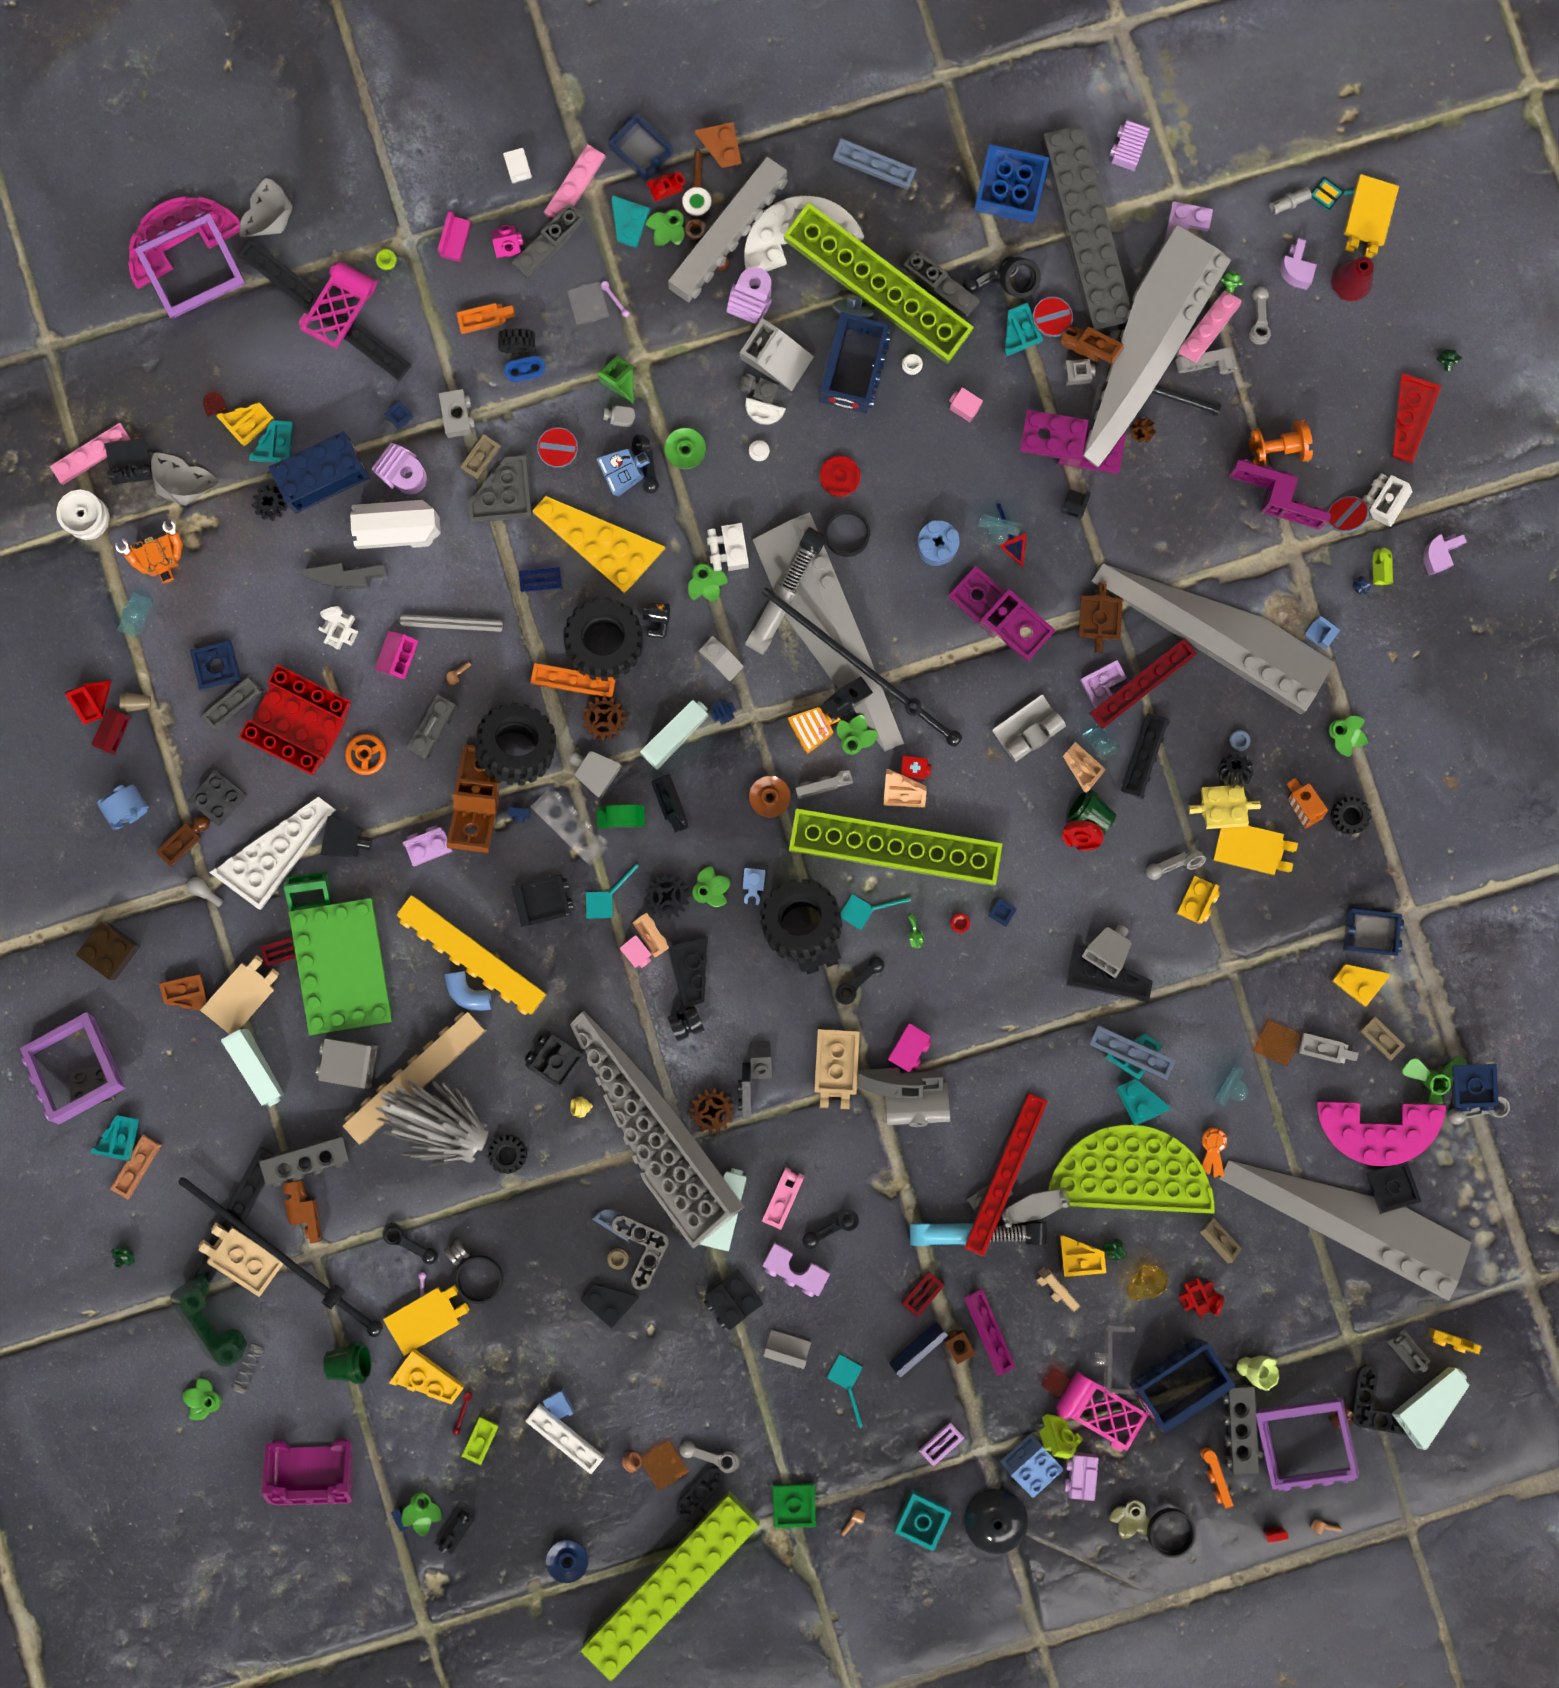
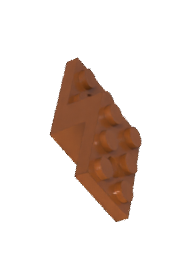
[446,744,505,853]

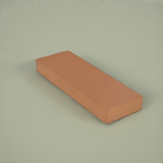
[110,1134,162,1200]

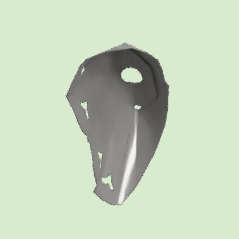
[239,178,293,237]
[151,453,219,506]

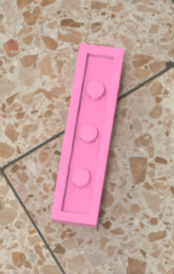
[544,144,605,220]
[1179,290,1242,363]
[50,423,132,485]

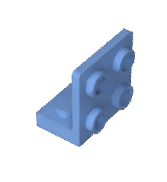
[1000,1433,1064,1498]

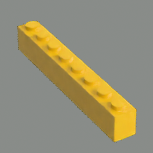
[396,895,547,1015]

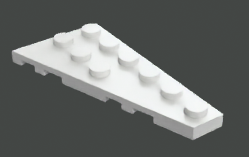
[209,797,336,910]

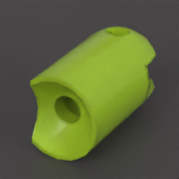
[1372,548,1393,585]

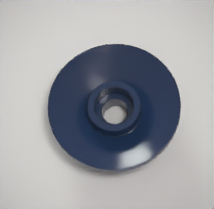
[546,1540,589,1583]

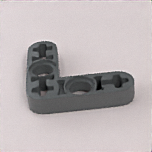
[611,1214,668,1290]

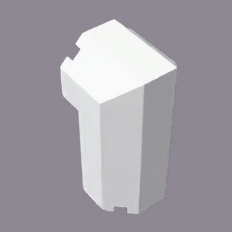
[350,500,441,549]

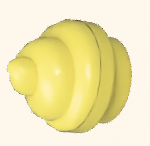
[570,1096,593,1118]

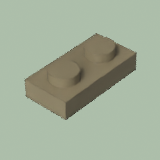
[460,434,501,480]
[1359,1016,1405,1061]
[1200,1218,1242,1264]

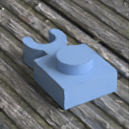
[743,868,765,905]

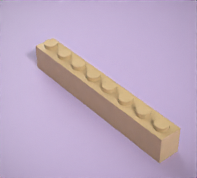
[343,1012,487,1145]

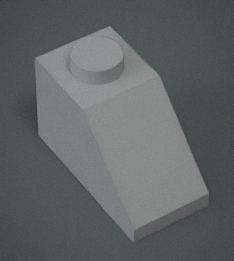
[699,636,744,682]

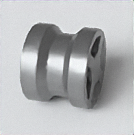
[444,1239,470,1266]

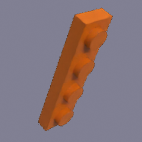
[531,663,616,698]

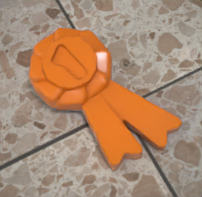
[1201,1127,1227,1178]

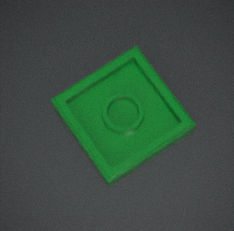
[772,1483,816,1528]

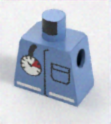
[597,449,650,496]

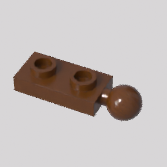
[156,815,210,867]

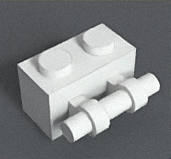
[1362,473,1412,527]
[707,523,749,571]

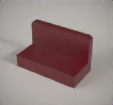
[92,708,131,755]

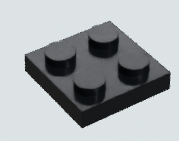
[1366,1161,1422,1214]

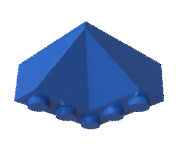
[974,144,1049,225]

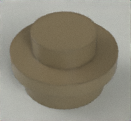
[607,1248,629,1270]

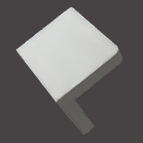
[503,148,532,183]

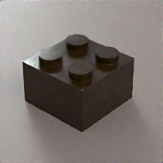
[76,921,141,980]

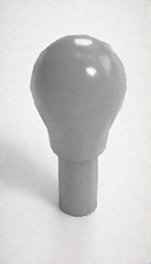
[187,877,224,907]

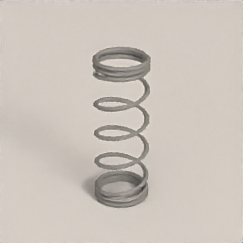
[231,1344,264,1394]

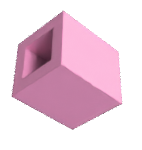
[949,388,983,422]
[620,935,652,968]

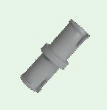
[1269,186,1312,215]

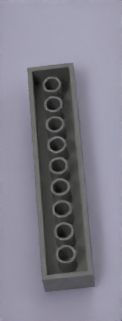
[1041,124,1131,334]

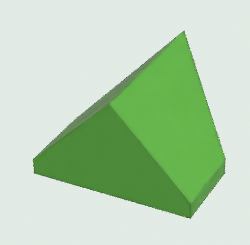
[598,356,634,405]

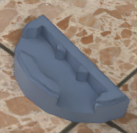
[592,1209,631,1242]

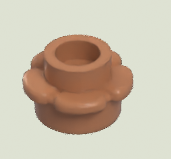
[622,1452,642,1473]

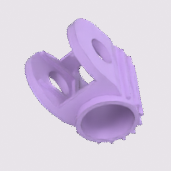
[727,267,772,325]
[371,442,427,495]

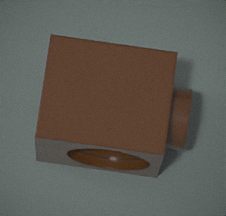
[944,1329,976,1365]

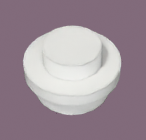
[902,354,922,375]
[749,440,769,461]

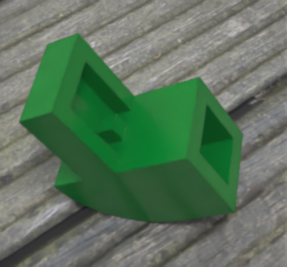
[597,805,645,829]

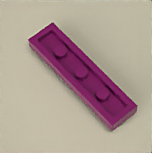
[964,1288,1015,1376]

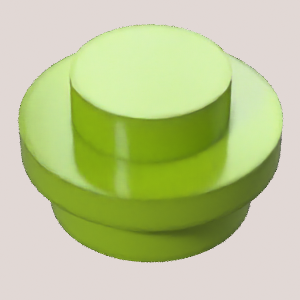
[376,249,397,270]

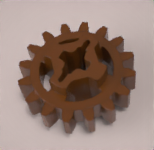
[581,696,627,742]
[690,1088,735,1134]

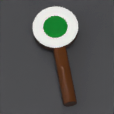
[683,151,711,217]

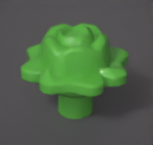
[1220,271,1244,293]

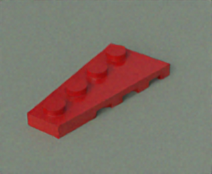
[1392,373,1441,464]

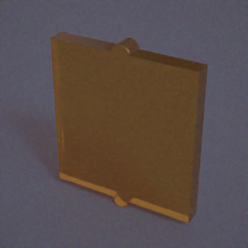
[1254,1020,1301,1067]
[641,1440,688,1491]

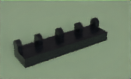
[1121,713,1170,799]

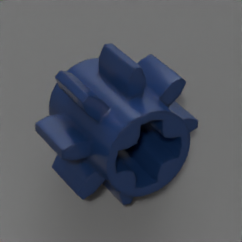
[710,699,736,725]

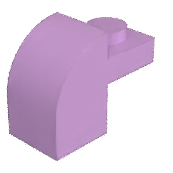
[1280,238,1317,290]
[1423,534,1467,576]

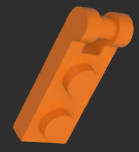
[1200,1447,1233,1509]

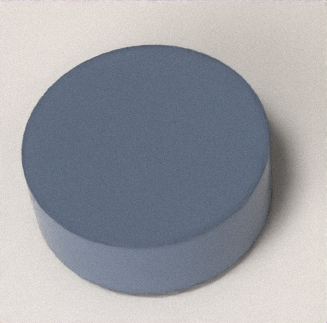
[1229,730,1251,752]

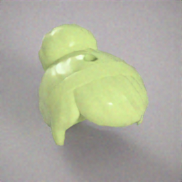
[1237,1356,1279,1390]

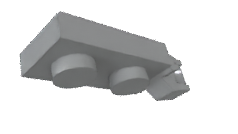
[796,770,853,799]
[1298,1033,1359,1064]

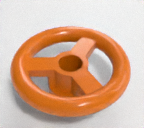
[345,734,386,775]

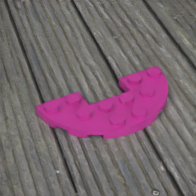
[128,197,241,289]
[1316,1101,1446,1166]

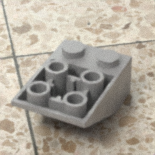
[740,318,814,391]

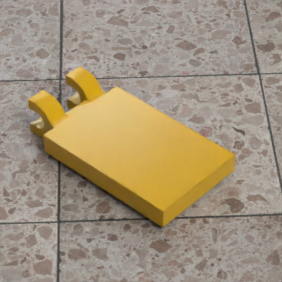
[1343,174,1399,259]
[1213,826,1298,875]
[383,1284,470,1356]

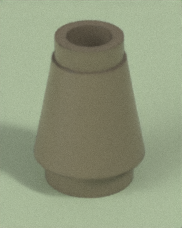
[120,692,151,712]

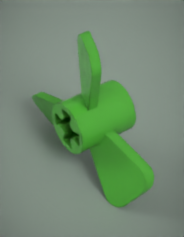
[1401,1056,1468,1104]

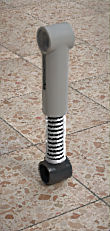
[745,527,827,655]

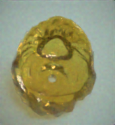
[1127,1264,1168,1301]

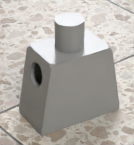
[569,751,622,799]
[1082,925,1132,978]

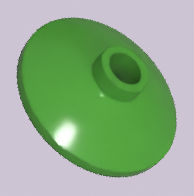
[665,428,706,469]

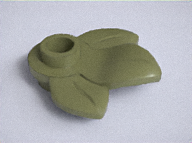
[1109,1499,1150,1539]

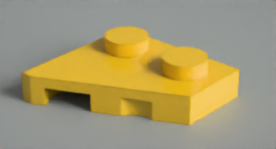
[217,403,275,447]
[1331,964,1390,1007]
[1060,1235,1106,1277]
[1428,1327,1481,1354]

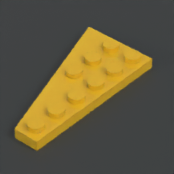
[532,496,666,594]

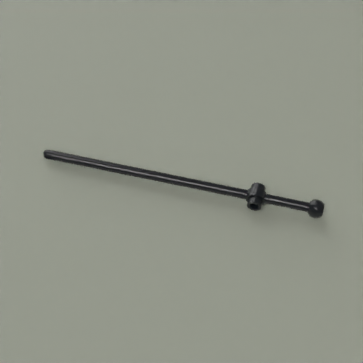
[762,587,962,747]
[179,1177,383,1337]

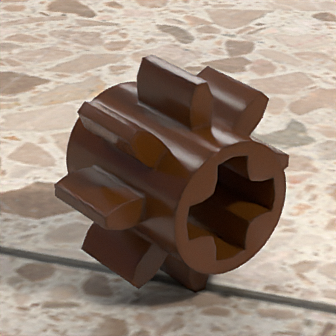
[1129,417,1157,443]
[1328,1405,1354,1429]

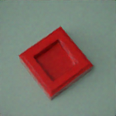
[1263,1527,1289,1543]

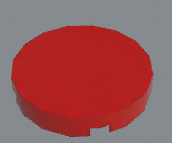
[820,455,861,497]
[1062,821,1104,851]

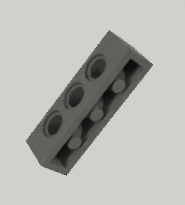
[259,1134,349,1187]
[1222,1384,1259,1474]

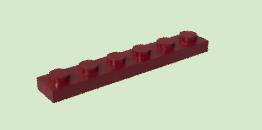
[1089,638,1197,730]

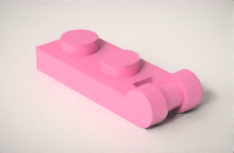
[762,1167,805,1230]

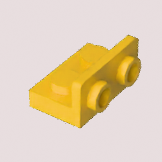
[1176,876,1220,924]

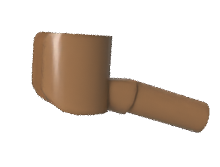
[446,661,471,686]
[841,1510,865,1536]
[1311,1519,1342,1535]

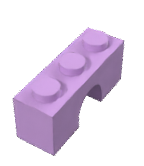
[763,1242,830,1297]

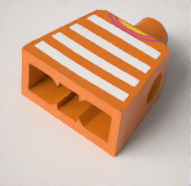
[1287,778,1328,829]

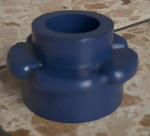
[1352,576,1371,594]

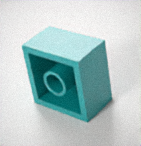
[894,1489,951,1551]

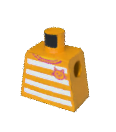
[788,707,840,754]

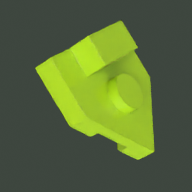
[1039,1414,1082,1459]

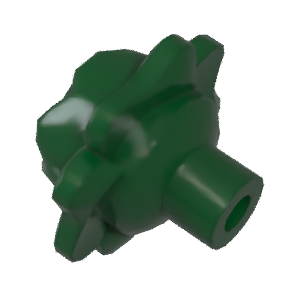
[1436,349,1462,371]
[1102,1239,1127,1261]
[111,1246,135,1268]

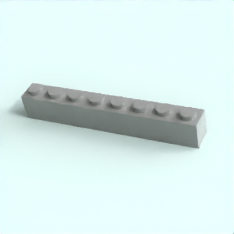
[668,157,788,303]

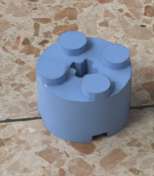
[917,521,959,566]
[97,784,149,830]

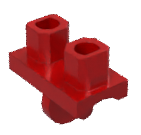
[646,171,685,202]

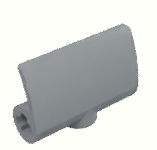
[993,695,1066,762]
[885,1083,950,1127]

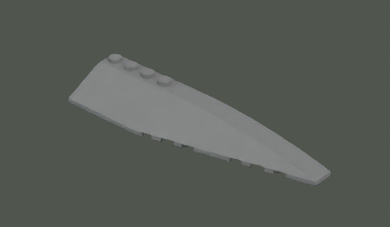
[1083,225,1231,467]
[752,512,904,752]
[1092,564,1334,714]
[570,1012,744,1248]
[1219,1160,1472,1301]

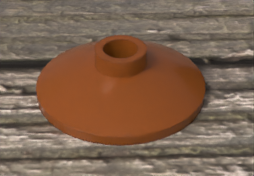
[749,776,791,818]

